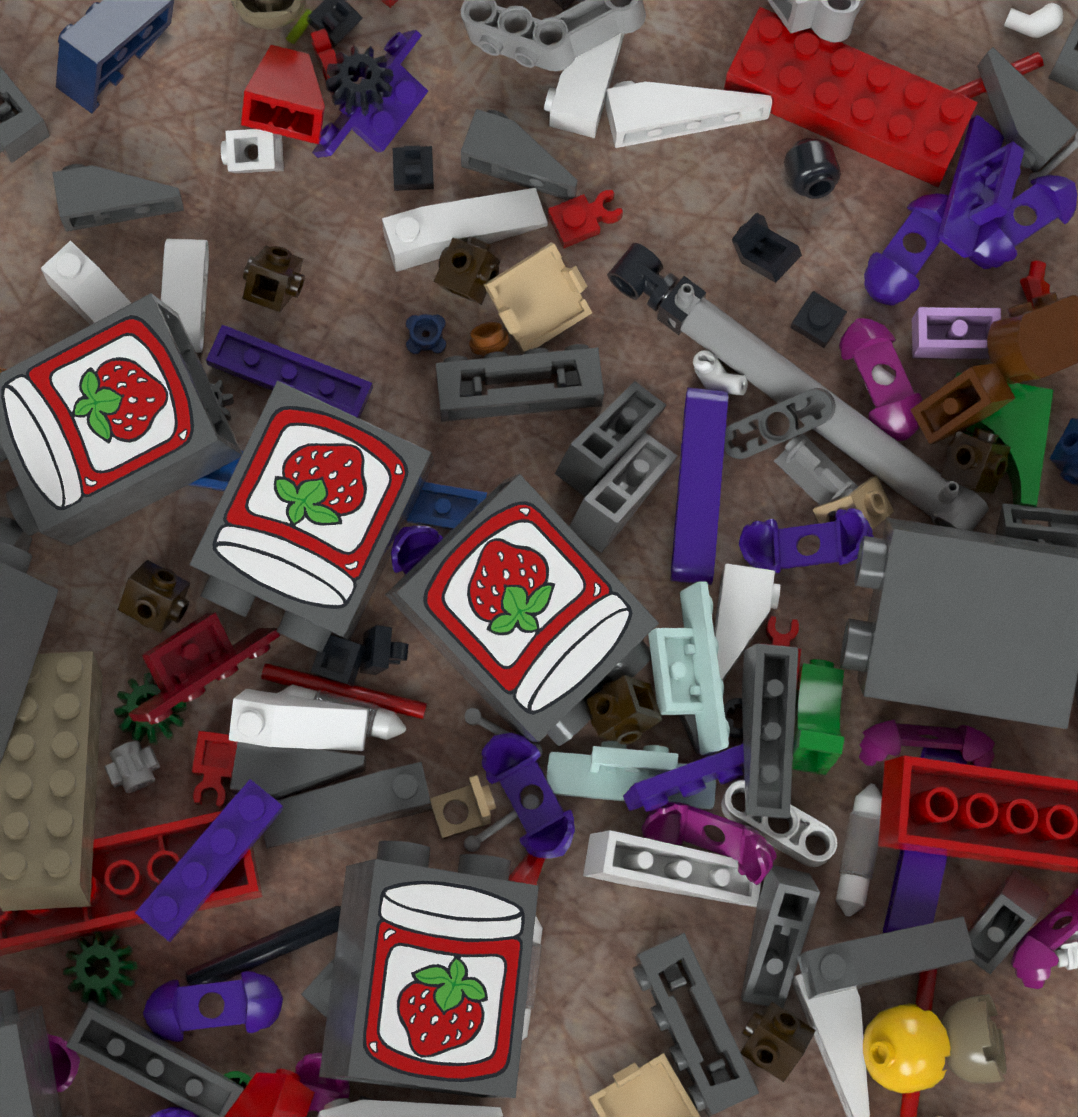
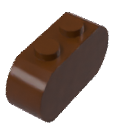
[987,292,1078,384]

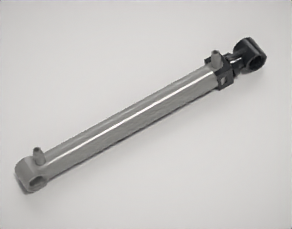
[607,243,989,531]

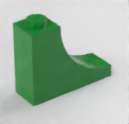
[944,372,1054,507]
[792,659,845,775]

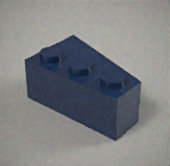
[56,0,174,114]

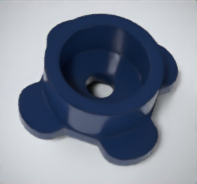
[406,314,446,354]

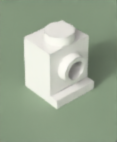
[221,129,284,173]

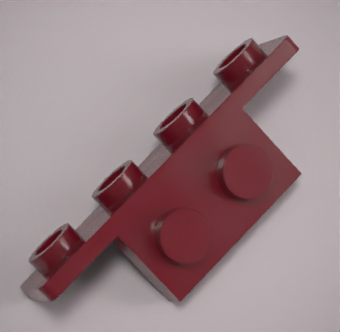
[129,612,281,724]

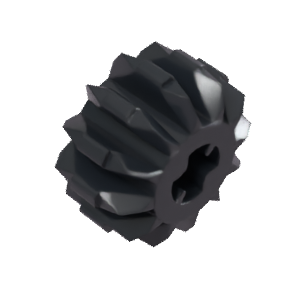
[326,45,394,116]

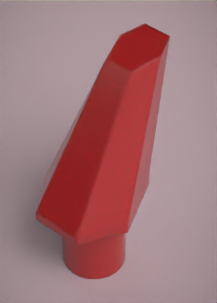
[1020,261,1050,306]
[509,853,546,885]

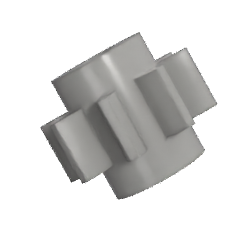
[104,741,160,793]

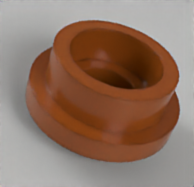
[469,322,510,357]

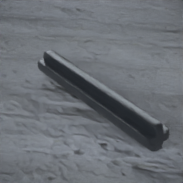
[185,906,341,986]

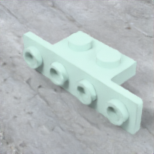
[648,582,730,755]
[547,741,716,809]

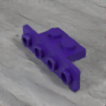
[312,30,428,158]
[938,115,1024,258]

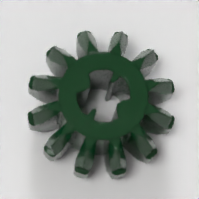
[114,673,188,745]
[63,931,138,1006]

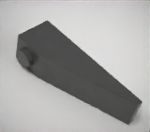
[742,644,798,819]
[263,762,432,849]
[797,916,976,1000]
[66,999,243,1117]

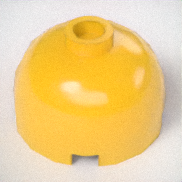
[863,1003,951,1093]

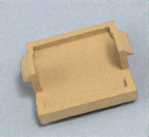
[483,243,592,354]
[589,1053,701,1117]

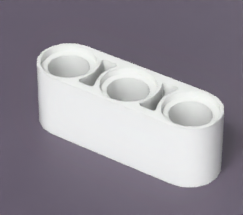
[161,239,209,353]
[721,780,837,867]

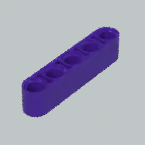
[670,387,728,585]
[882,747,967,934]

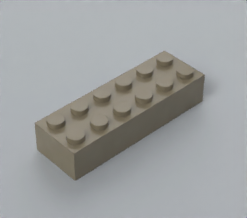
[0,651,103,911]

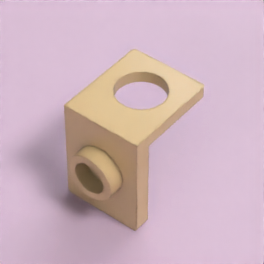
[813,476,894,530]
[430,775,496,839]

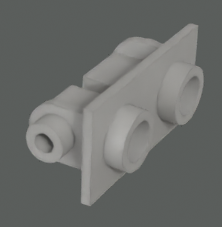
[774,433,858,518]

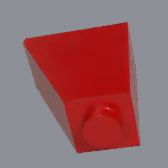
[241,45,325,145]
[224,1069,315,1117]

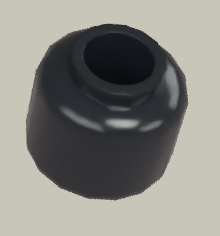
[784,138,841,199]

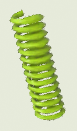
[285,9,312,44]

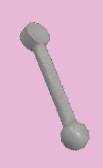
[1028,131,1078,186]
[465,708,543,758]
[464,794,540,852]

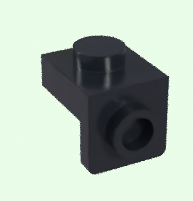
[732,213,802,283]

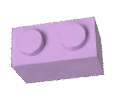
[912,307,1001,359]

